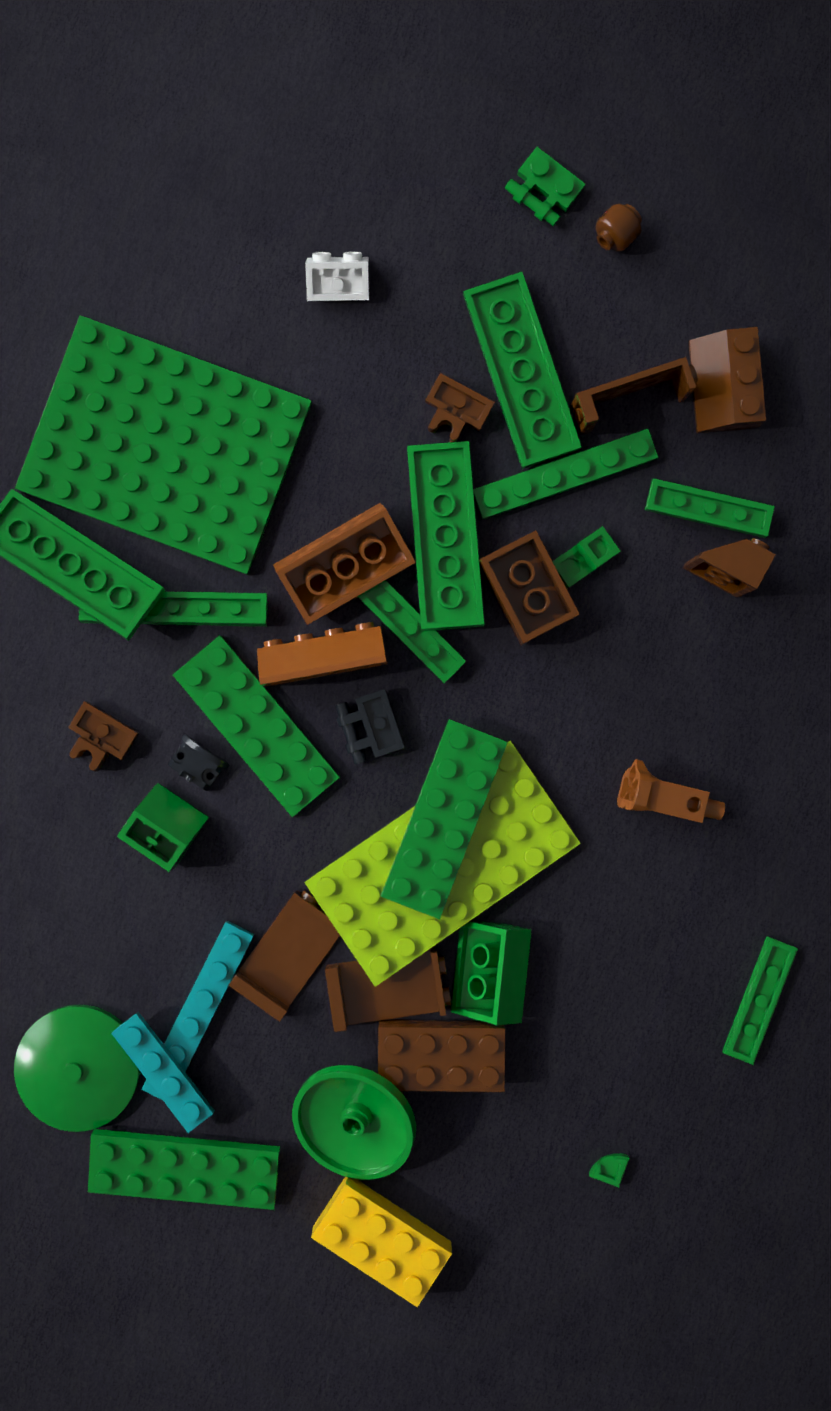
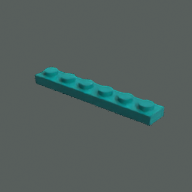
[141,921,255,1100]

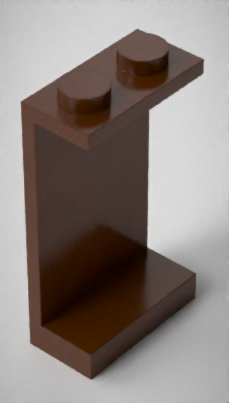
[570,357,698,435]
[229,890,340,1022]
[325,948,451,1032]

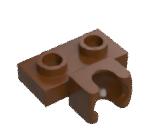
[425,373,495,442]
[68,701,139,772]

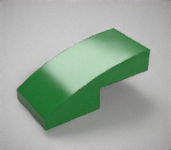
[552,526,620,589]

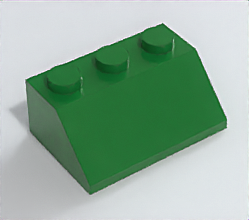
[451,920,532,1025]

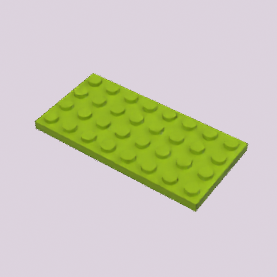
[304,741,581,987]

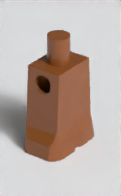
[617,759,725,823]

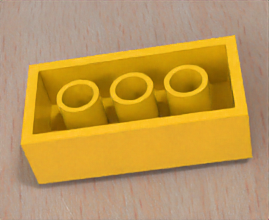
[311,1177,452,1307]

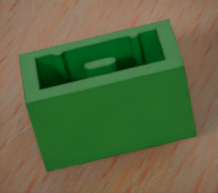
[117,783,210,872]

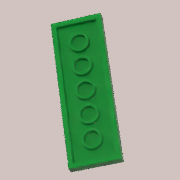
[463,272,582,469]
[407,441,484,631]
[0,489,165,641]
[173,635,340,817]
[380,719,508,919]
[88,1129,280,1210]

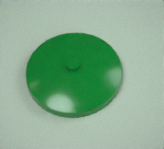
[14,1005,141,1132]
[292,1065,416,1180]

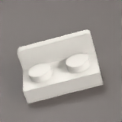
[305,252,369,301]

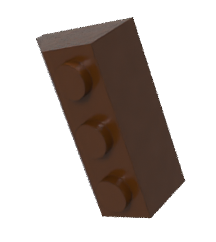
[689,327,766,433]
[683,538,776,597]

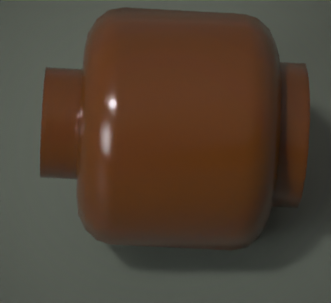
[596,204,642,252]

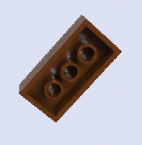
[378,1020,505,1092]

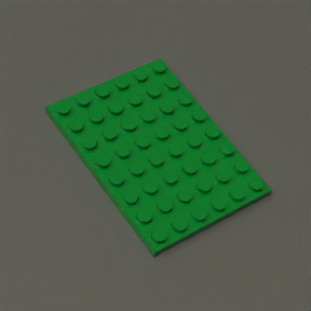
[15,315,312,575]

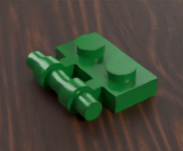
[505,147,586,226]

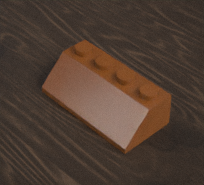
[273,503,416,625]
[257,622,388,687]

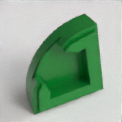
[589,1153,630,1187]

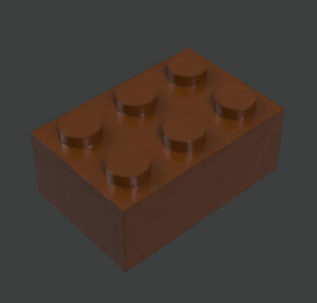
[479,530,579,645]

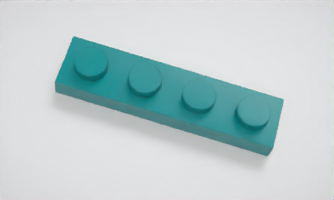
[111,1012,215,1133]

